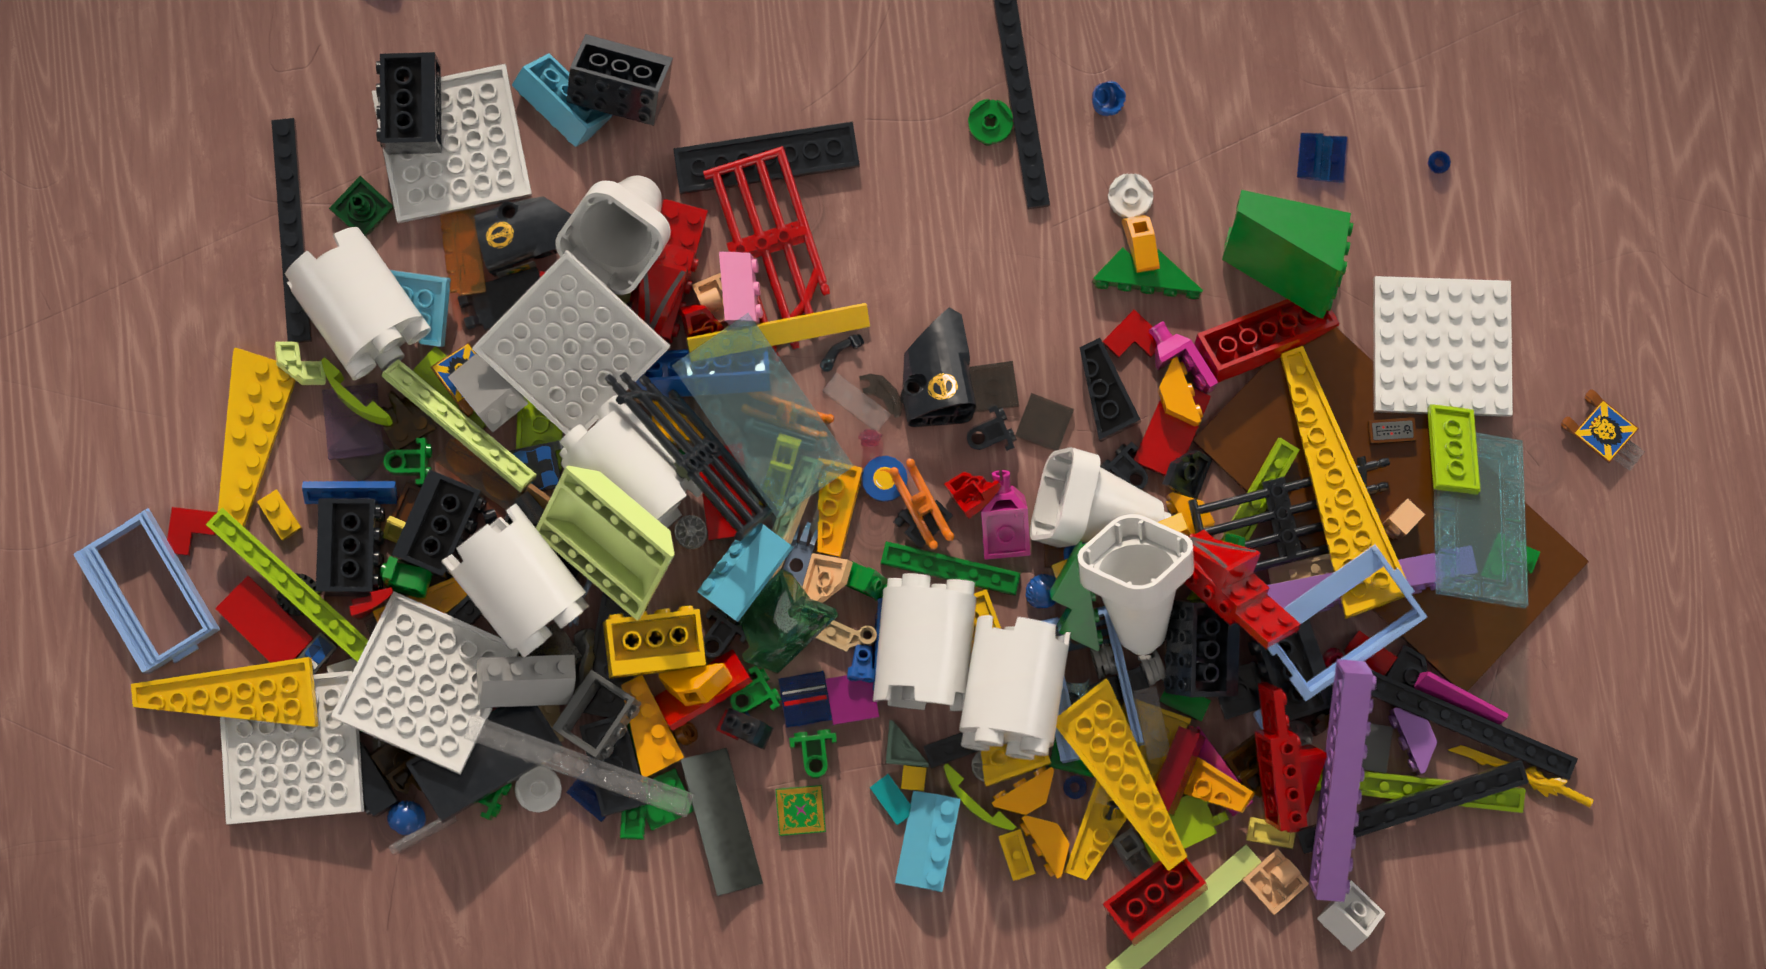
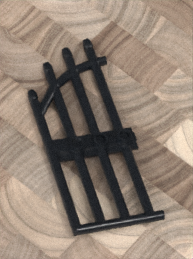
[605,372,777,541]
[1188,456,1390,573]

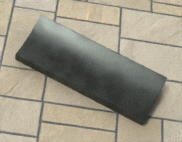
[681,748,763,896]

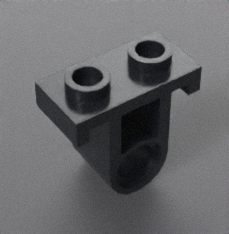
[966,404,1017,451]
[1100,441,1148,490]
[703,608,749,660]
[720,708,774,750]

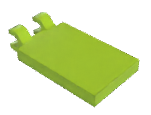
[1139,795,1229,863]

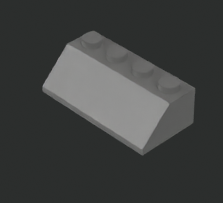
[476,655,576,708]

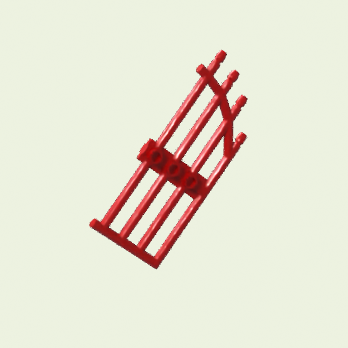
[703,146,830,363]

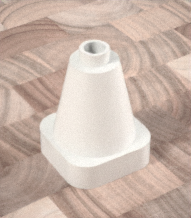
[556,176,671,295]
[1030,447,1171,547]
[1078,514,1194,655]

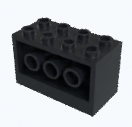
[566,34,673,126]
[376,52,442,155]
[392,469,487,580]
[316,498,385,597]
[1164,599,1240,697]
[1248,619,1333,722]

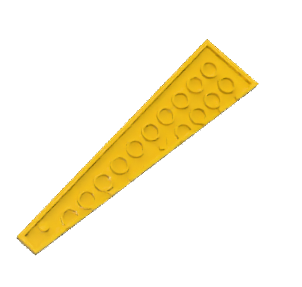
[1281,346,1407,619]

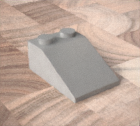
[448,353,528,433]

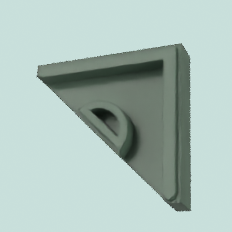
[886,720,929,768]

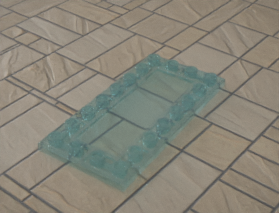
[672,313,854,519]
[1434,432,1528,608]

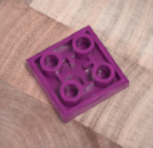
[826,675,879,725]

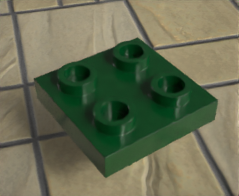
[329,176,394,237]

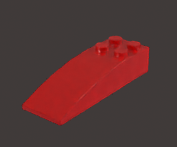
[1194,299,1340,383]

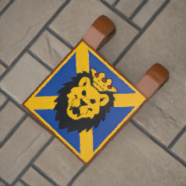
[431,342,476,417]
[1561,389,1639,463]

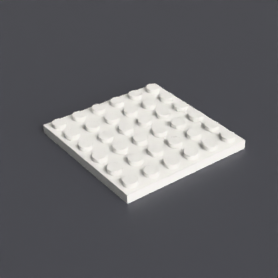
[372,64,532,223]
[472,250,670,434]
[1373,276,1513,417]
[331,591,519,775]
[220,671,364,825]

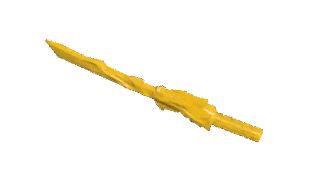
[1448,745,1594,808]

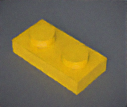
[257,489,302,541]
[998,829,1036,881]

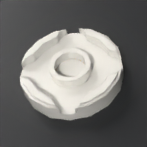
[1108,174,1153,218]
[515,766,562,813]

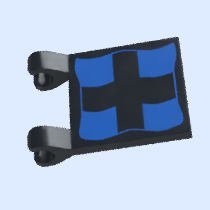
[509,440,564,496]

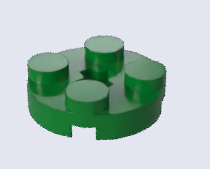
[968,99,1013,146]

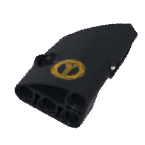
[474,196,572,277]
[900,307,977,427]

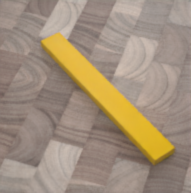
[686,303,870,362]

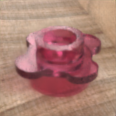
[858,429,883,447]

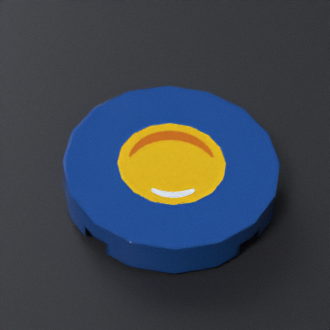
[862,456,908,502]

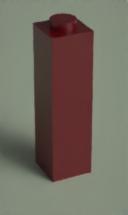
[1155,725,1206,816]

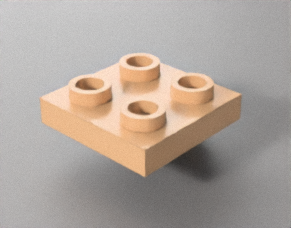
[692,273,725,323]
[1242,848,1309,915]

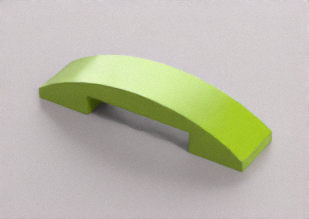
[321,357,393,426]
[943,763,1016,831]

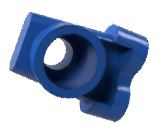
[847,645,876,683]

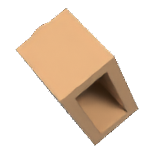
[1382,499,1425,540]

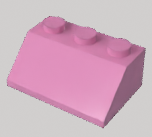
[719,252,763,327]

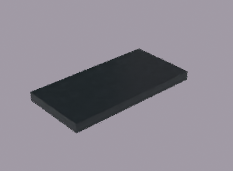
[406,706,564,823]

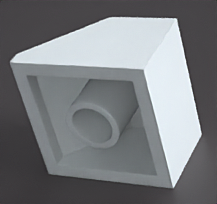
[1317,881,1385,952]

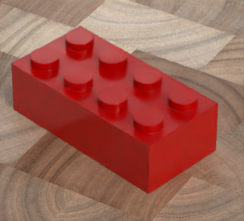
[1103,858,1208,946]

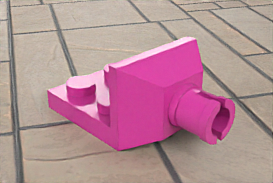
[1149,321,1218,394]
[980,470,1031,559]

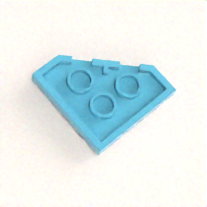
[390,270,451,347]

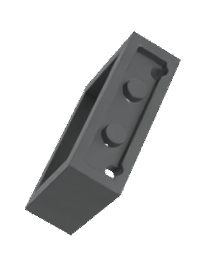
[552,670,642,762]

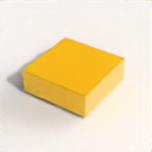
[901,765,927,791]

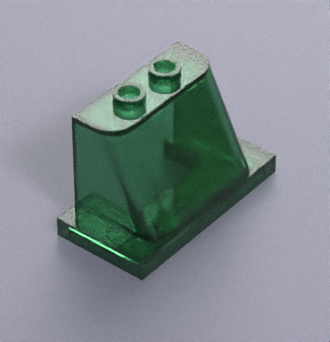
[740,569,838,674]

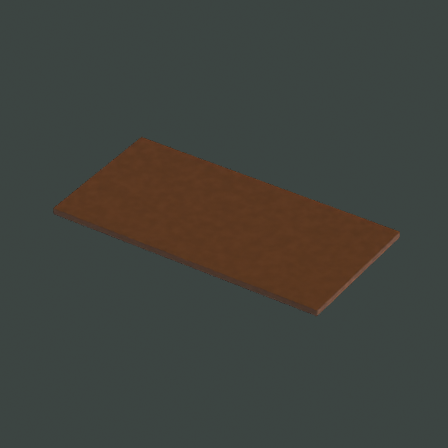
[1192,327,1589,692]

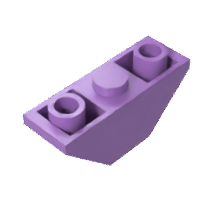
[1388,707,1437,775]

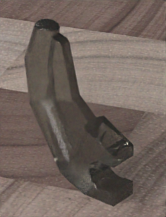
[859,374,902,417]

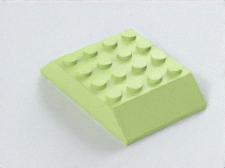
[536,466,674,621]

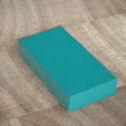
[869,774,911,825]

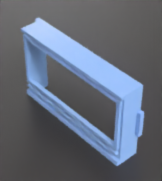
[73,508,220,674]
[1267,544,1427,701]
[1042,606,1145,763]

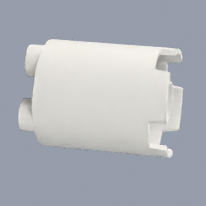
[285,227,431,380]
[559,395,702,528]
[441,504,589,657]
[873,573,977,711]
[959,615,1071,760]

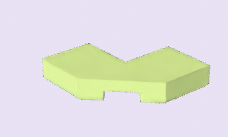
[275,342,326,385]

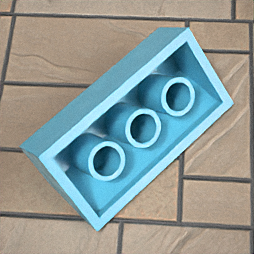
[512,53,612,147]
[697,523,794,622]
[895,791,961,892]

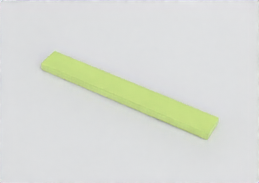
[382,359,537,492]
[1105,844,1261,969]

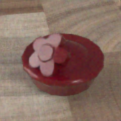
[1322,647,1344,669]

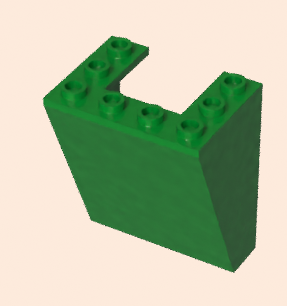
[1222,190,1353,319]

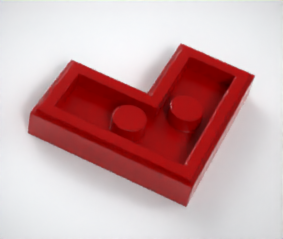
[1102,309,1157,358]
[167,507,217,556]

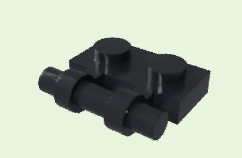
[893,500,953,549]

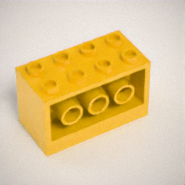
[603,606,706,679]

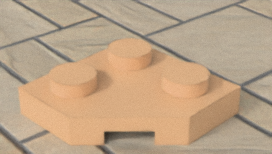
[800,553,853,603]

